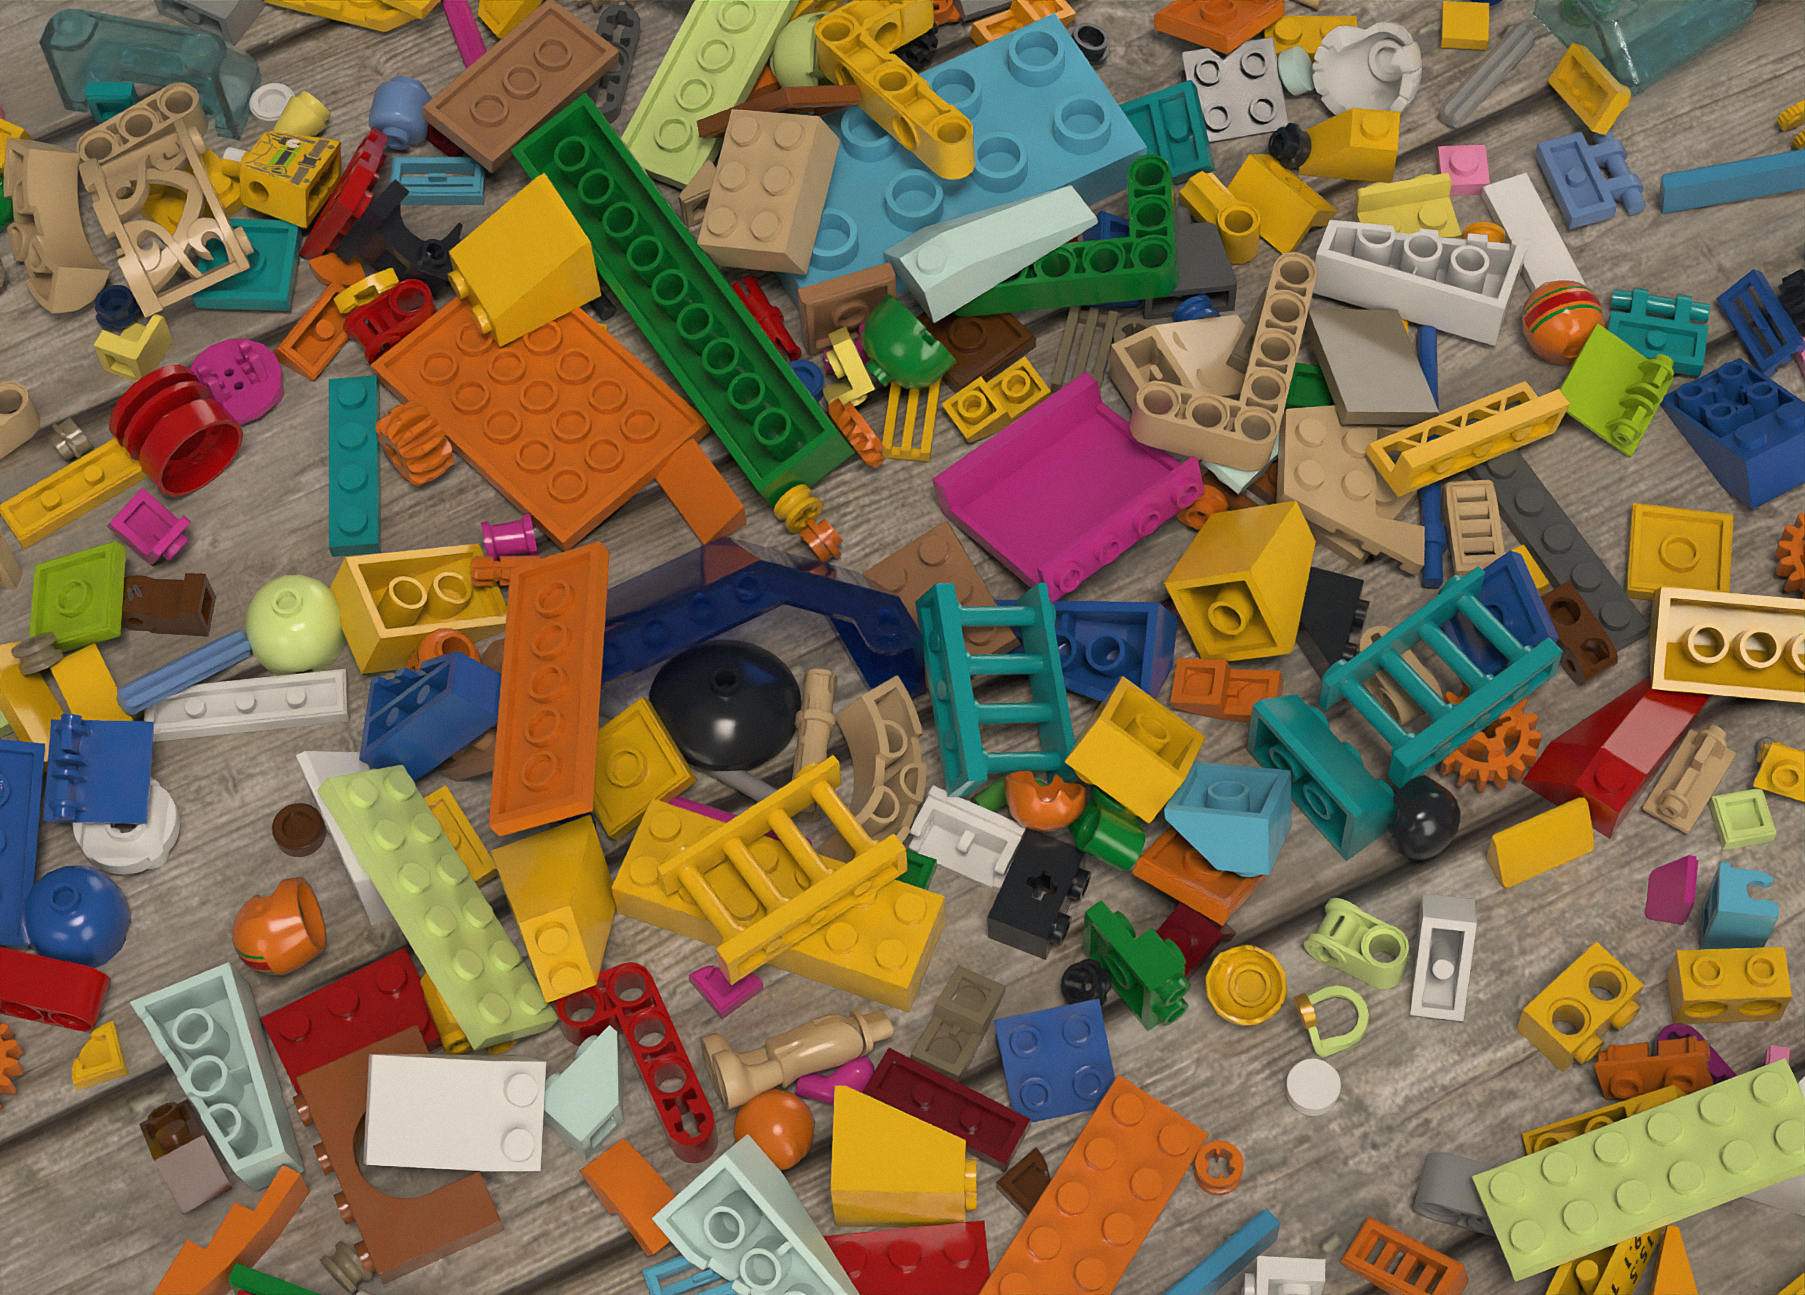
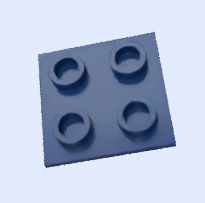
[43,714,154,824]
[994,998,1115,1123]

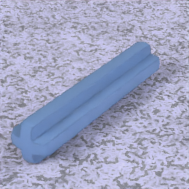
[116,630,251,715]

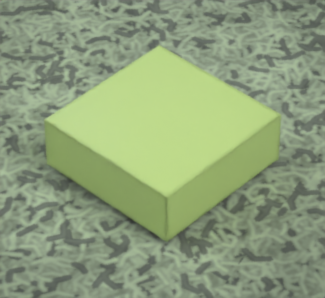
[1709,788,1777,850]

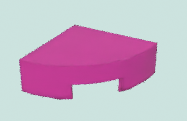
[689,966,764,1020]

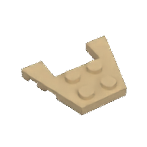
[1277,405,1425,575]

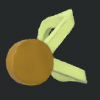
[1294,985,1370,1057]

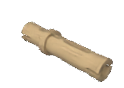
[792,669,837,822]

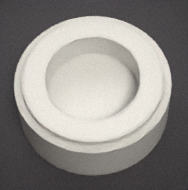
[249,83,295,130]
[1286,1059,1341,1116]

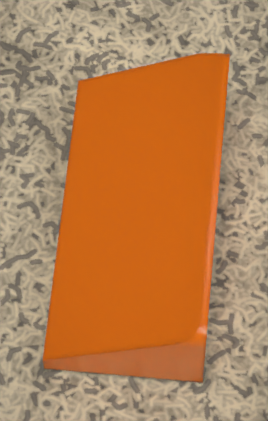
[272,279,351,381]
[654,438,747,548]

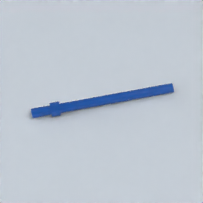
[1417,326,1447,588]

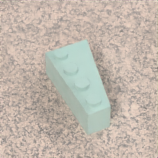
[130,962,305,1191]

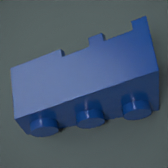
[359,651,501,782]

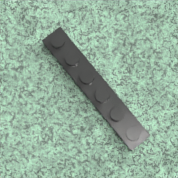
[1440,418,1650,652]

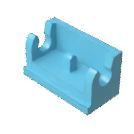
[1700,861,1779,950]

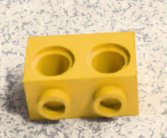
[1516,941,1644,1073]
[1667,947,1792,1024]

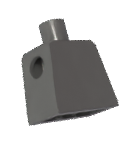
[1143,206,1237,320]

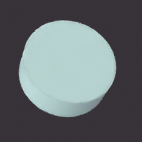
[1278,46,1315,96]

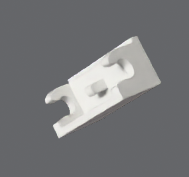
[908,785,1027,893]

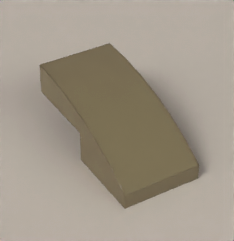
[910,965,1006,1083]

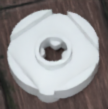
[73,777,180,875]

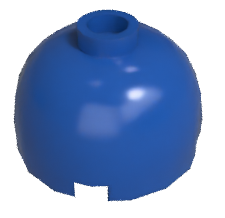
[22,865,132,968]

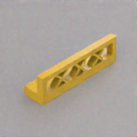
[1365,381,1570,497]

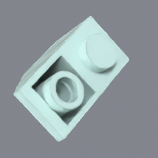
[543,1025,624,1160]

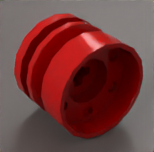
[109,364,243,497]

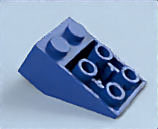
[1660,358,1805,509]

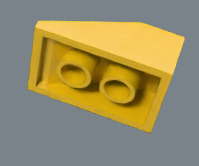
[329,543,507,674]

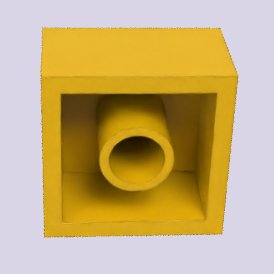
[1065,676,1206,824]

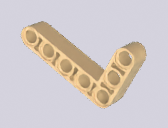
[1130,252,1317,472]

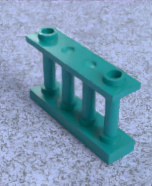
[1319,566,1563,789]
[915,583,1079,797]

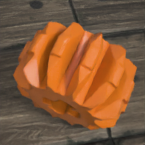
[376,400,454,487]

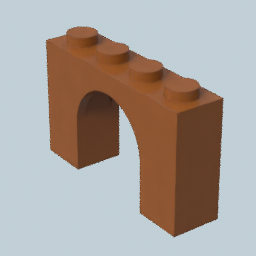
[293,1025,505,1285]

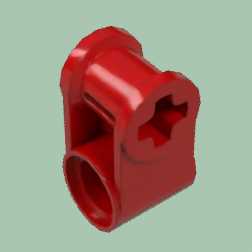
[343,279,438,365]

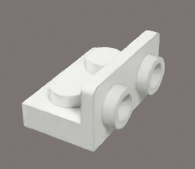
[1241,1256,1326,1295]

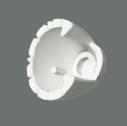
[1312,21,1422,115]

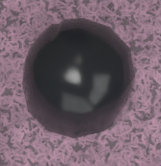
[1387,775,1461,861]

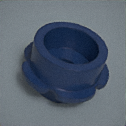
[95,285,141,329]

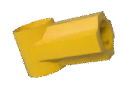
[1179,171,1260,264]

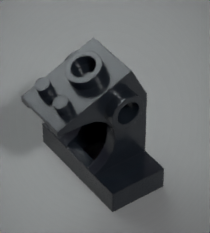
[333,179,463,298]

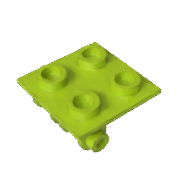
[1559,323,1674,458]

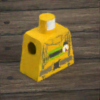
[221,131,341,228]

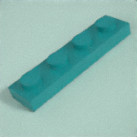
[329,375,381,557]

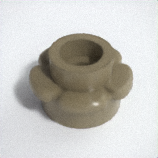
[49,417,94,461]

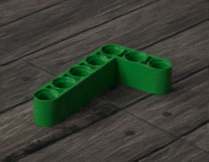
[952,154,1179,317]

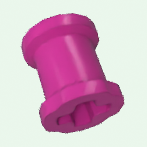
[481,513,538,561]

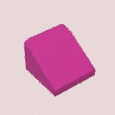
[1645,855,1699,925]

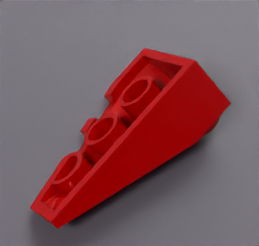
[1522,675,1713,839]

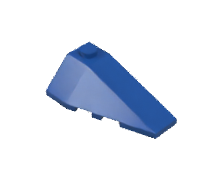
[995,600,1178,702]

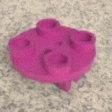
[190,338,284,424]

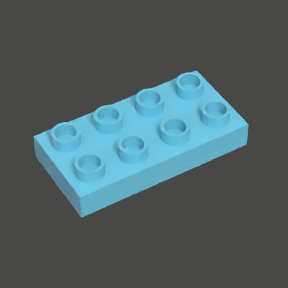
[774,13,1147,312]

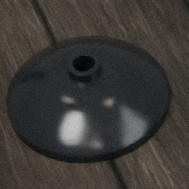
[649,639,801,771]

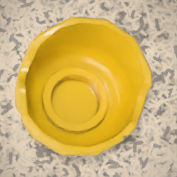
[1205,945,1288,1026]

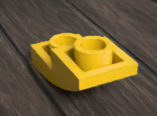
[941,356,1052,443]

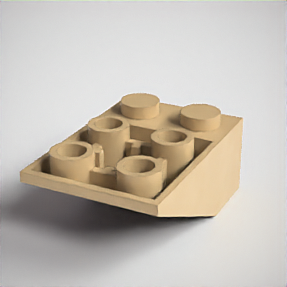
[1110,314,1263,427]

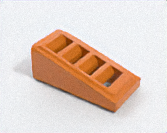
[1341,1216,1469,1295]

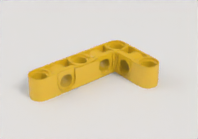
[814,0,975,180]

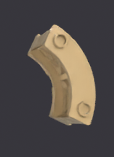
[79,118,254,318]

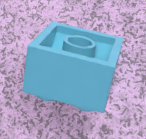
[1164,761,1292,877]

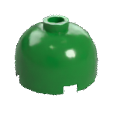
[861,294,957,389]

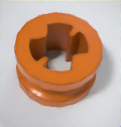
[1194,1140,1244,1196]

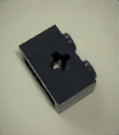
[987,829,1092,960]

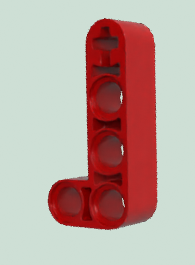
[556,962,718,1164]

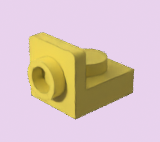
[823,326,875,406]

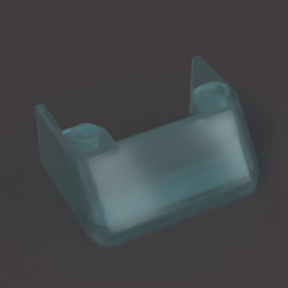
[1533,0,1758,96]

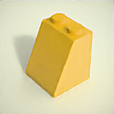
[448,173,601,347]
[1164,501,1316,661]
[490,815,616,1003]
[830,1085,977,1228]

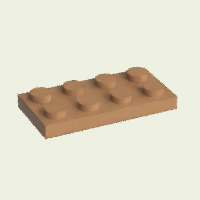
[422,0,619,173]

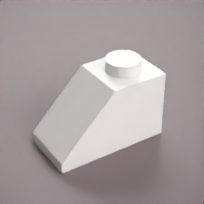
[1410,893,1477,1021]

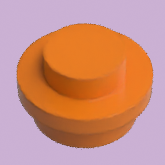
[798,517,843,564]

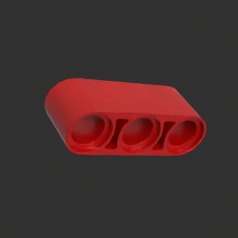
[0,947,111,1032]

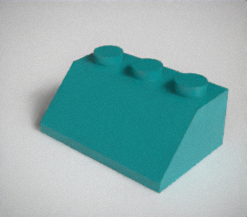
[1247,694,1398,861]

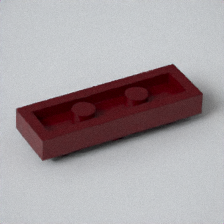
[863,1047,1031,1172]

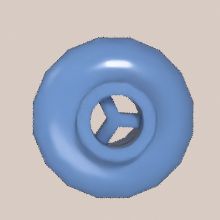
[369,76,432,150]

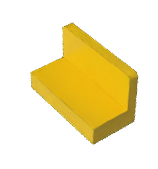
[1227,154,1338,254]

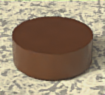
[272,803,326,857]

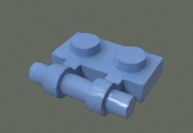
[1535,129,1646,229]

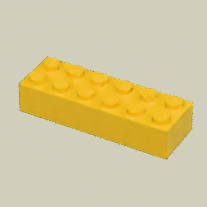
[611,798,946,1013]

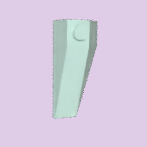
[883,185,1098,323]
[651,1134,860,1295]

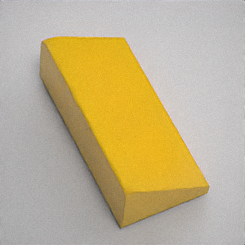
[1486,797,1595,888]

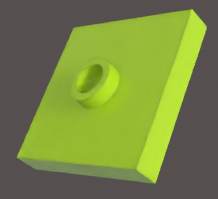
[29,541,126,652]

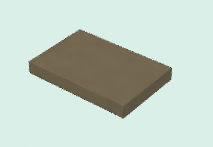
[1305,309,1439,425]

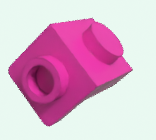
[107,487,191,566]

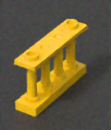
[656,755,908,985]

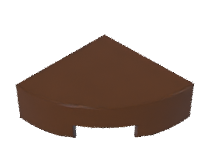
[996,1147,1050,1219]

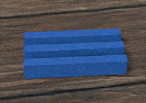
[1716,269,1805,377]

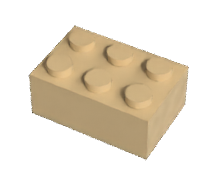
[697,109,840,275]

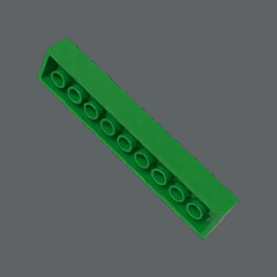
[511,92,855,508]

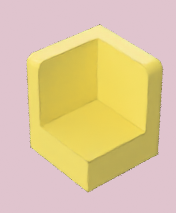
[93,314,173,382]

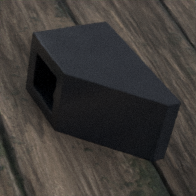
[1296,566,1370,682]

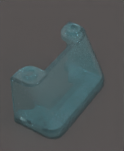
[39,9,262,140]

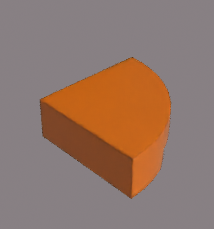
[309,252,366,289]

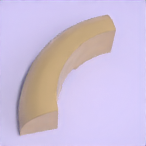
[3,137,110,313]
[817,675,927,863]

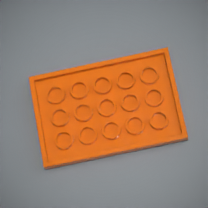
[370,296,710,552]

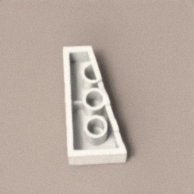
[1313,220,1529,346]

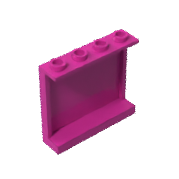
[932,372,1205,603]

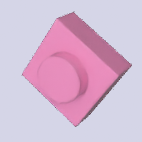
[1436,145,1490,196]

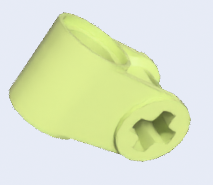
[1303,898,1409,990]

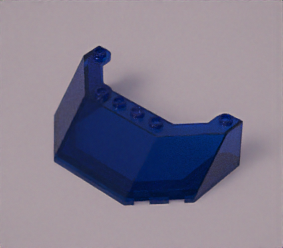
[539,536,926,835]

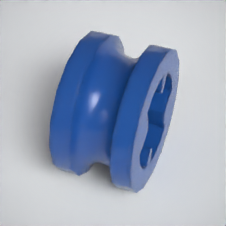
[1172,294,1221,322]

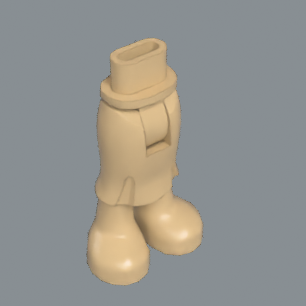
[700,1009,894,1110]

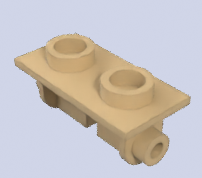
[1642,725,1737,835]

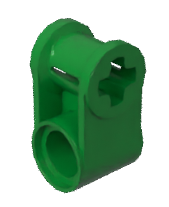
[1068,785,1146,871]

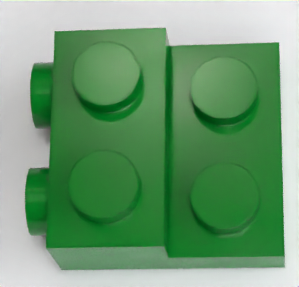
[1083,900,1191,1031]

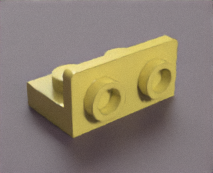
[1353,173,1462,239]

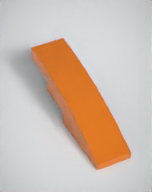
[152,1164,310,1295]

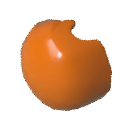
[1004,771,1087,832]
[734,1088,816,1170]

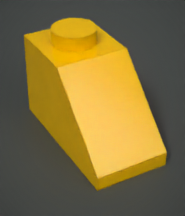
[1298,108,1401,183]

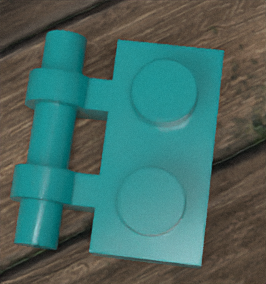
[1607,287,1711,377]

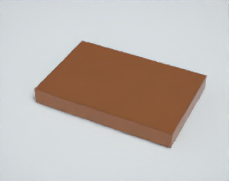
[697,85,862,139]

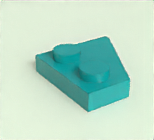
[1119,80,1216,185]

